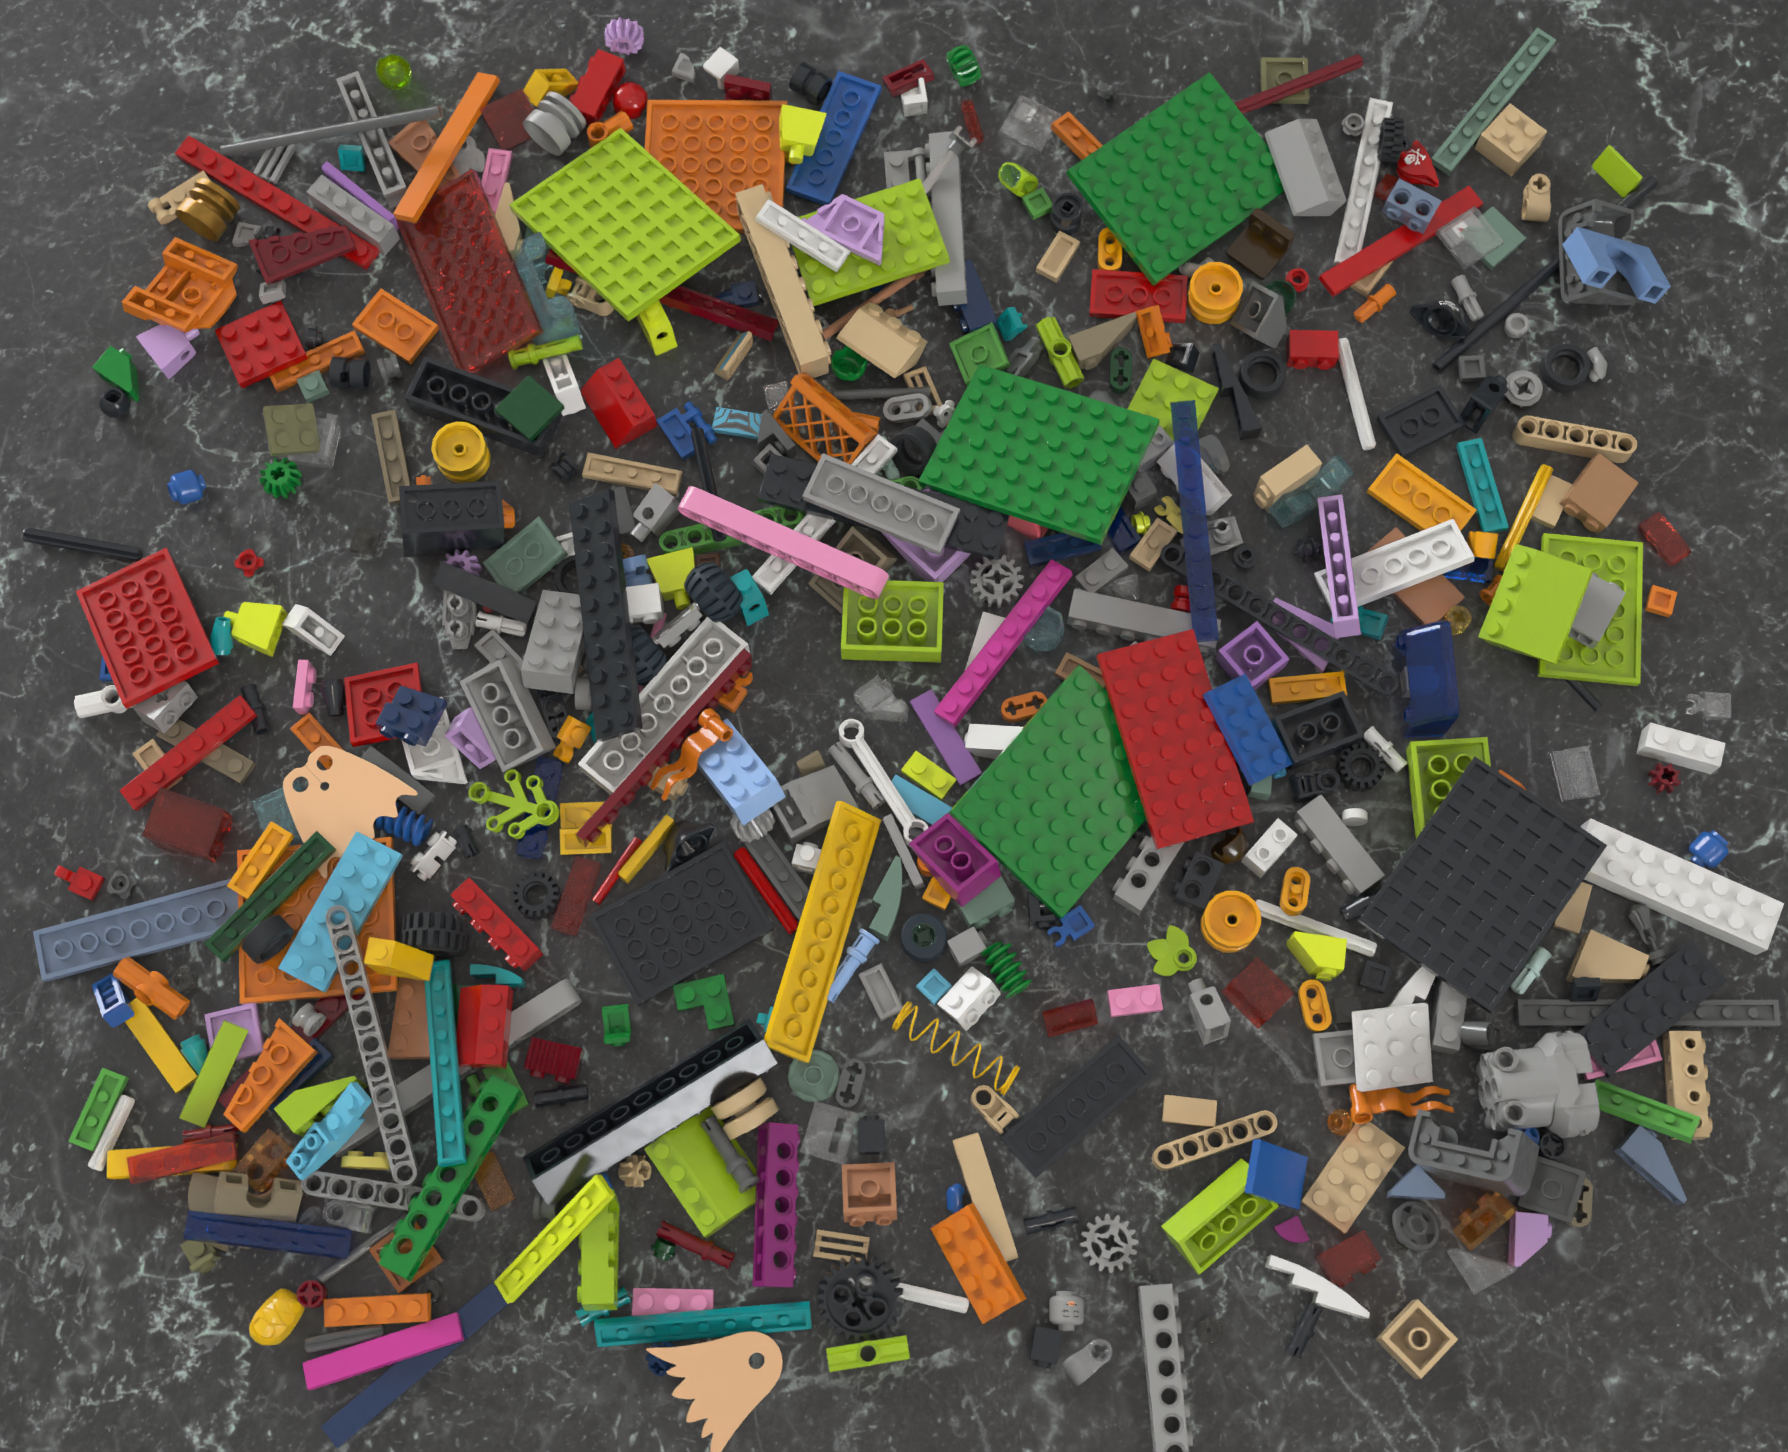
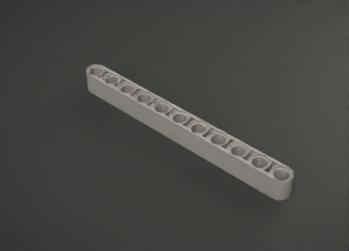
[325,905,419,1186]
[335,979,582,1157]

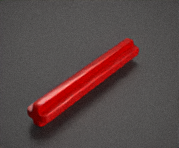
[734,847,799,934]

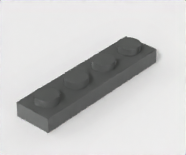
[744,832,809,922]

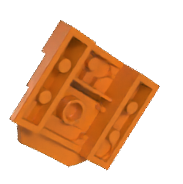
[122,237,238,333]

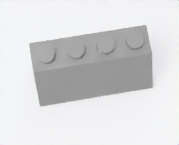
[1264,119,1347,216]
[459,658,556,772]

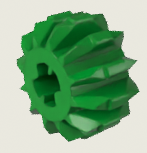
[947,45,981,87]
[259,457,302,499]

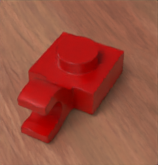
[54,865,105,901]

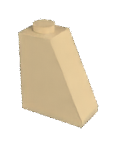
[1566,930,1649,983]

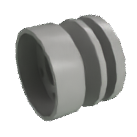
[523,92,586,156]

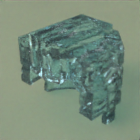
[1024,606,1065,652]

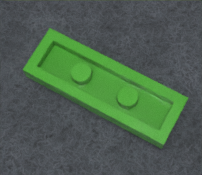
[68,1068,129,1151]

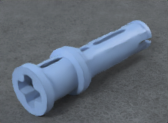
[827,928,880,1004]

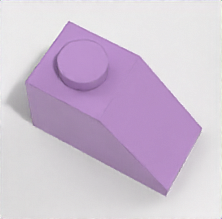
[444,707,496,769]
[1508,1212,1552,1268]

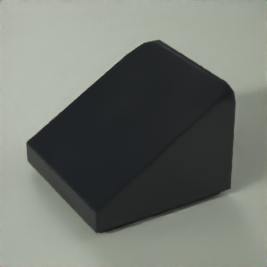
[1165,343,1199,372]

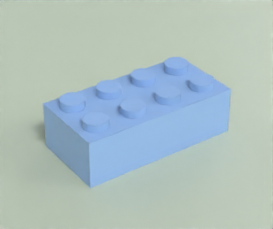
[698,718,785,826]

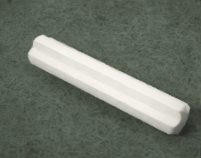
[88,1095,135,1171]

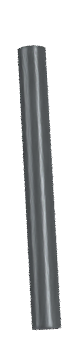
[834,387,931,400]
[317,1211,408,1284]

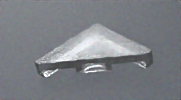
[1447,1247,1517,1295]

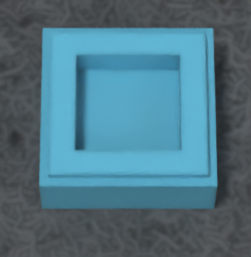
[916,968,952,1005]

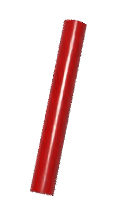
[592,837,643,905]

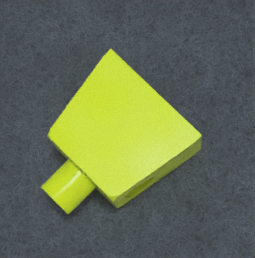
[779,104,826,164]
[637,300,678,356]
[647,547,696,610]
[223,602,288,657]

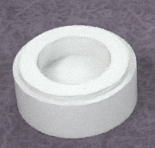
[1342,808,1368,826]

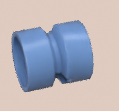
[623,555,653,587]

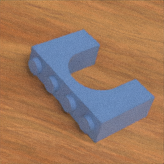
[1562,227,1671,304]

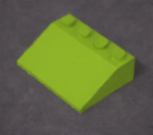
[1478,544,1594,665]
[841,580,944,663]
[1406,737,1491,838]
[644,1105,756,1239]

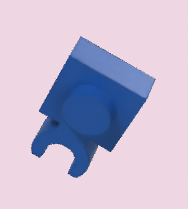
[1047,905,1095,948]

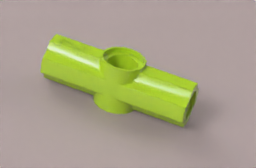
[1036,316,1084,389]
[826,1335,910,1372]

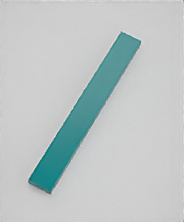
[424,959,467,1167]
[594,1301,812,1347]

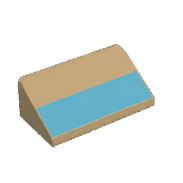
[714,331,754,381]

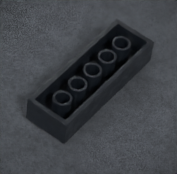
[405,356,562,458]

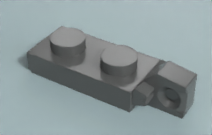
[1002,336,1044,378]

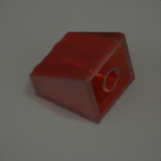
[142,788,232,863]

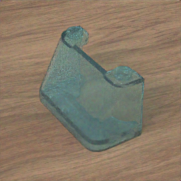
[507,232,583,346]

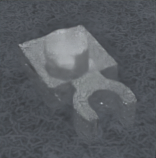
[1685,692,1731,720]

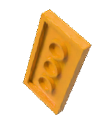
[1366,453,1477,532]

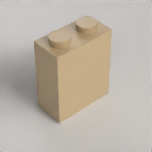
[1254,445,1322,513]

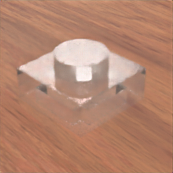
[763,381,789,412]

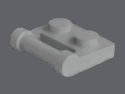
[884,147,928,195]

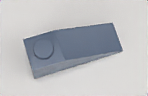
[1614,1125,1687,1206]

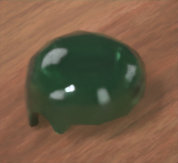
[1264,279,1297,315]

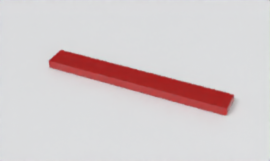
[1319,186,1483,297]

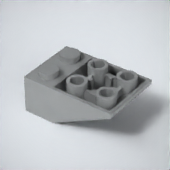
[771,765,859,845]

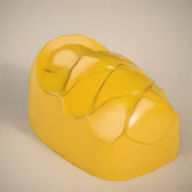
[249,1288,305,1346]

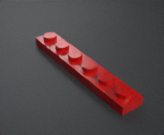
[119,695,258,811]

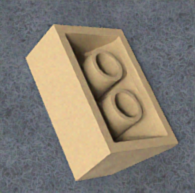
[836,302,928,378]

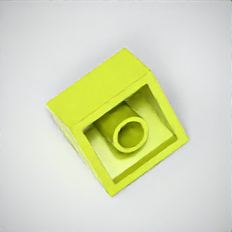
[1286,931,1347,981]

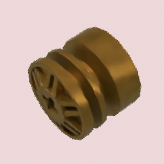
[175,178,241,242]

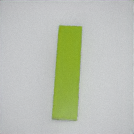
[179,1020,249,1128]

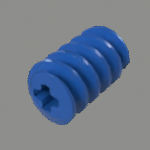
[375,802,433,847]

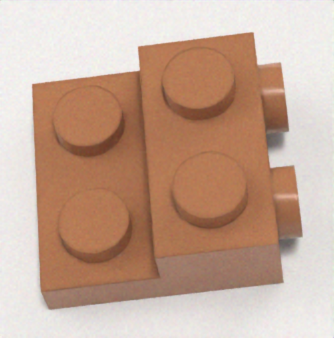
[842,1162,897,1227]

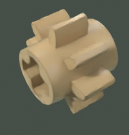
[618,1154,651,1187]

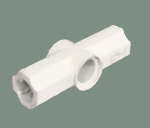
[74,685,137,718]

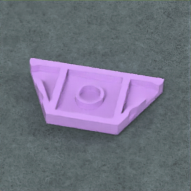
[801,194,885,266]

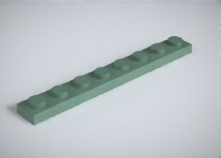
[1431,27,1556,175]

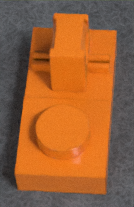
[1135,305,1173,359]

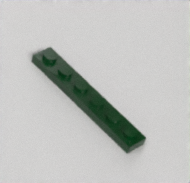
[204,831,337,962]

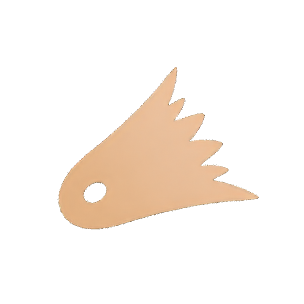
[646,1332,783,1452]

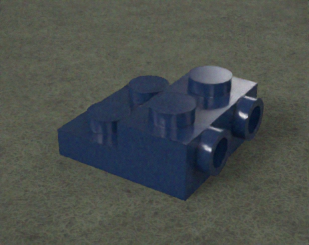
[375,685,447,747]

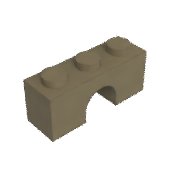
[214,1171,303,1223]

